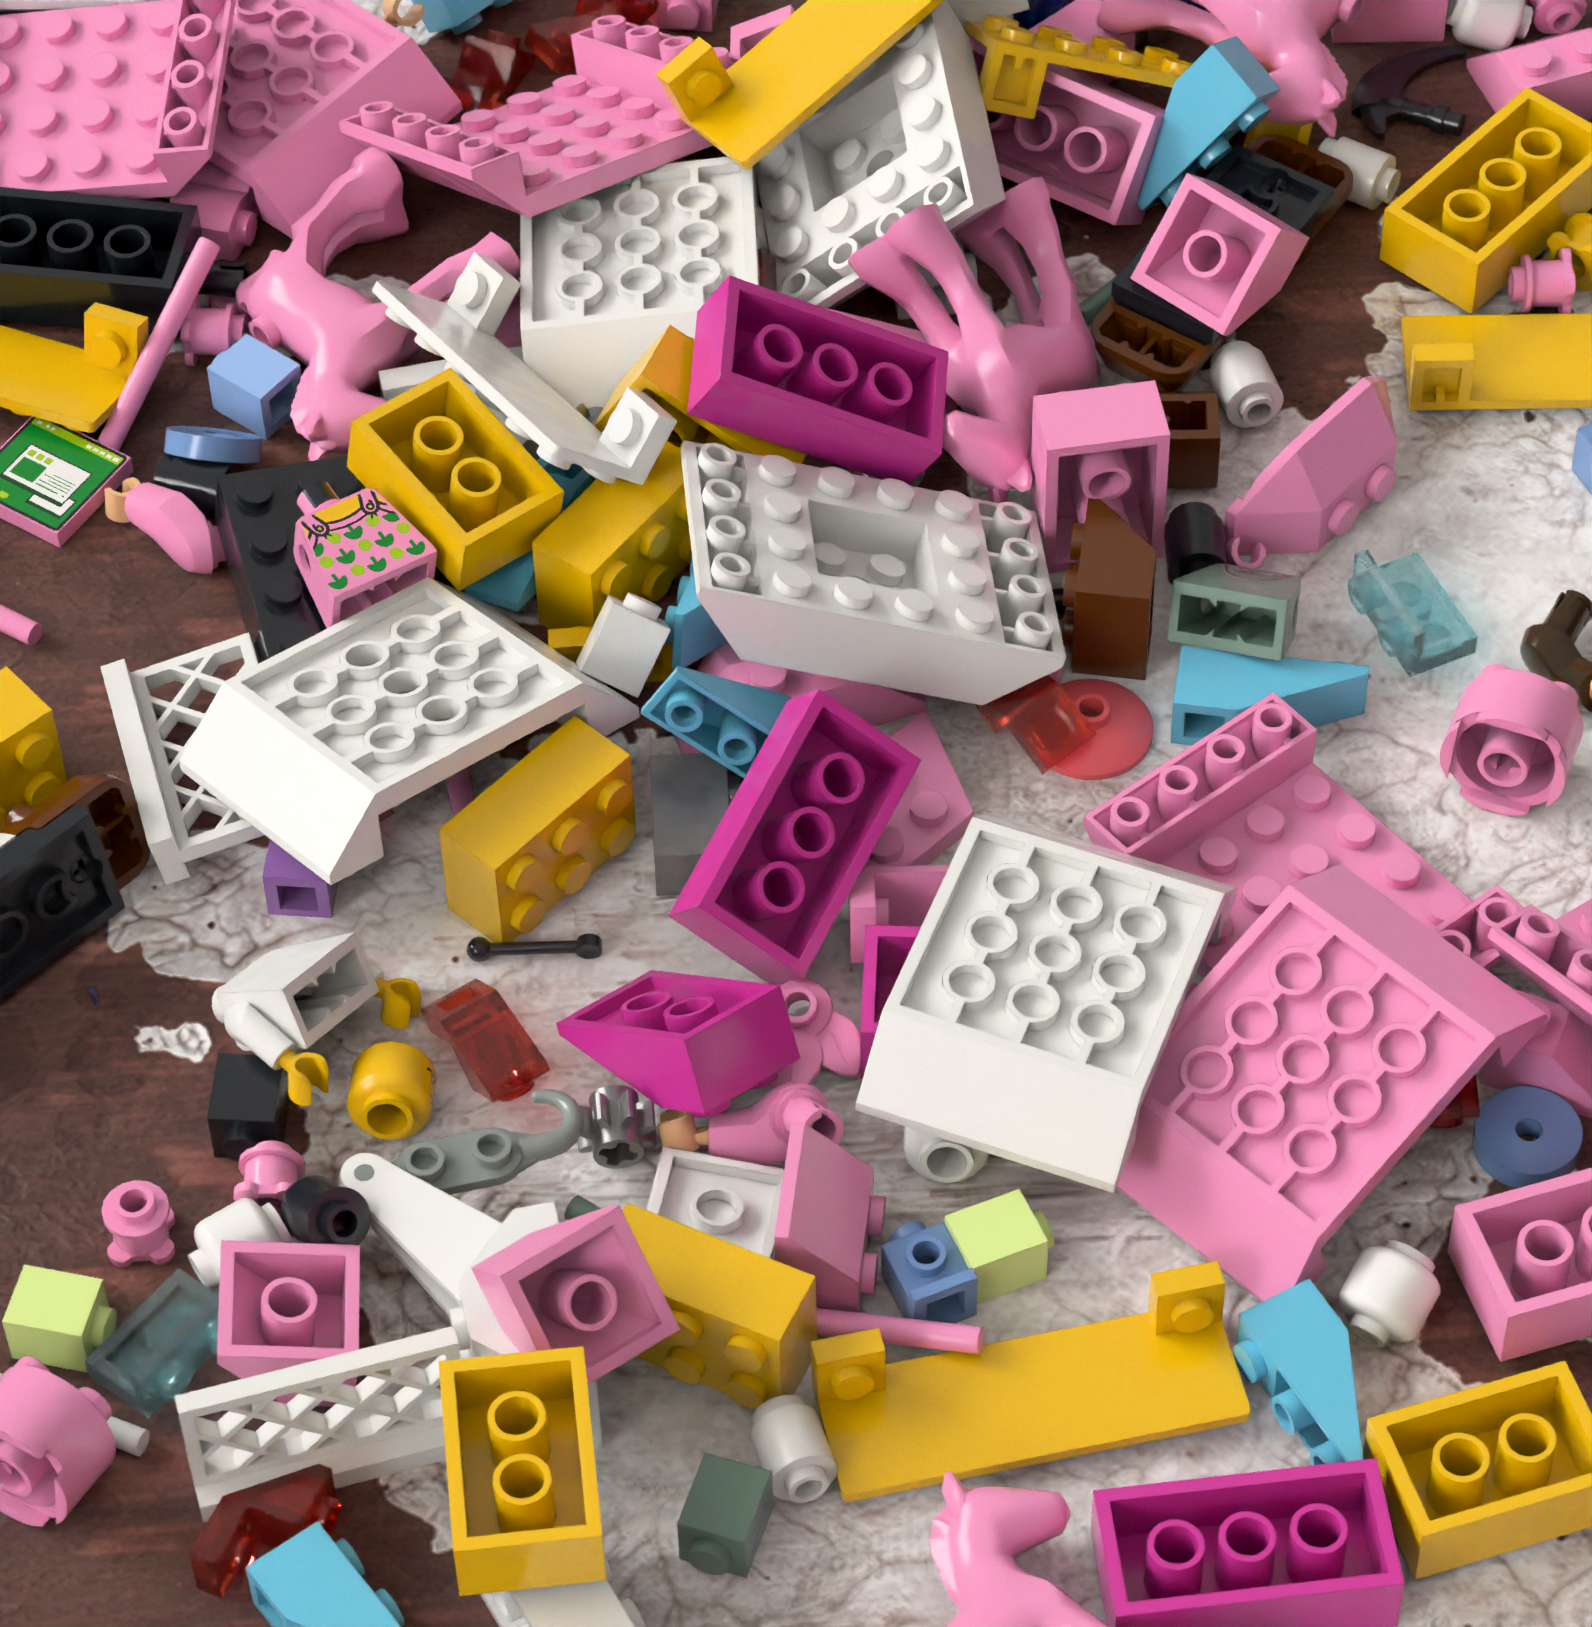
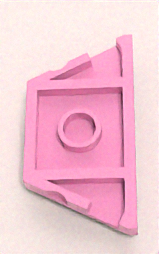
[864,711,974,867]

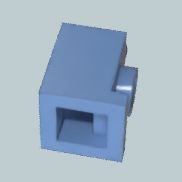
[881,1221,978,1323]

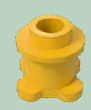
[1545,213,1592,292]

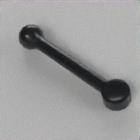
[466,933,602,962]

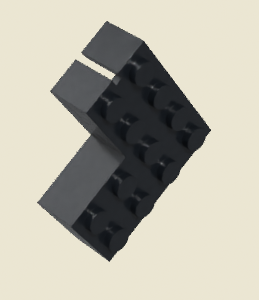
[215,455,451,663]

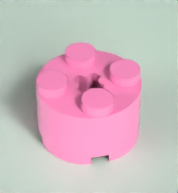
[1440,664,1583,816]
[0,1356,116,1527]

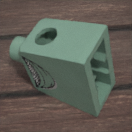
[1167,564,1301,661]

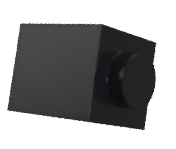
[207,1053,290,1161]

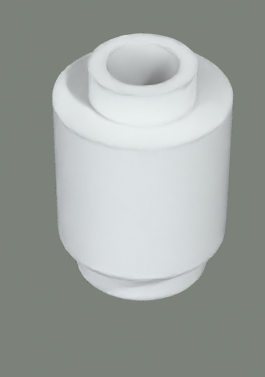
[1318,136,1401,210]
[1209,341,1284,428]
[750,1395,838,1503]

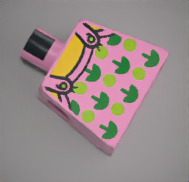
[293,481,437,628]

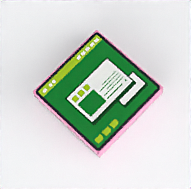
[0,416,134,548]

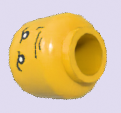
[346,1041,437,1140]

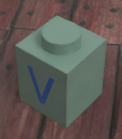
[677,1453,773,1578]

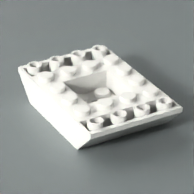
[755,0,1006,310]
[680,440,1066,706]

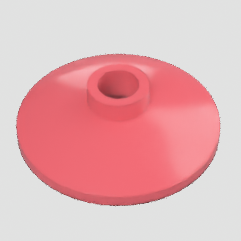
[1028,679,1153,780]

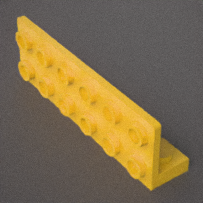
[655,0,945,170]
[964,14,1313,148]
[0,302,148,433]
[1400,313,1592,410]
[811,1261,1251,1502]

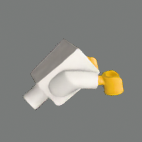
[212,932,421,1106]

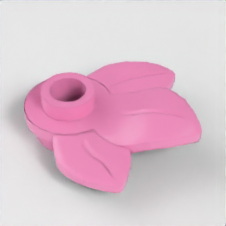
[770,978,861,1089]

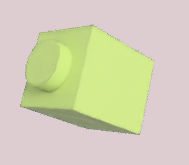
[945,1188,1054,1304]
[2,1264,117,1373]

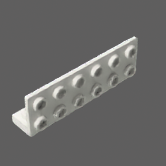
[372,252,677,485]

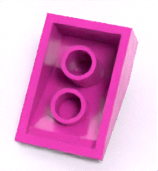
[556,970,801,1118]

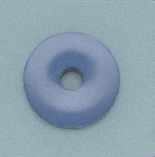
[164,426,263,463]
[1472,1086,1583,1188]

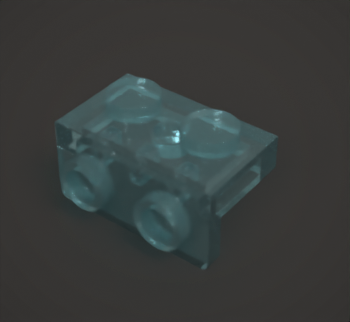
[1348,549,1478,677]
[85,1268,219,1418]

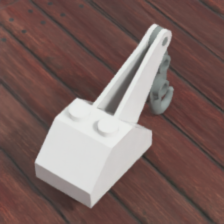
[340,1089,603,1450]

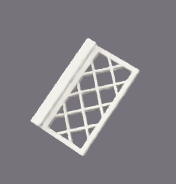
[100,632,264,885]
[174,1326,461,1522]

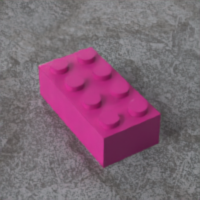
[687,275,949,485]
[668,689,921,985]
[1090,1458,1405,1627]

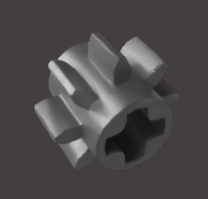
[578,1085,657,1169]

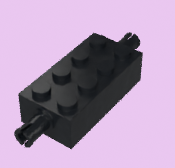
[0,187,251,338]

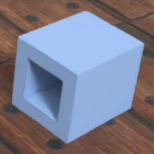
[207,333,301,440]

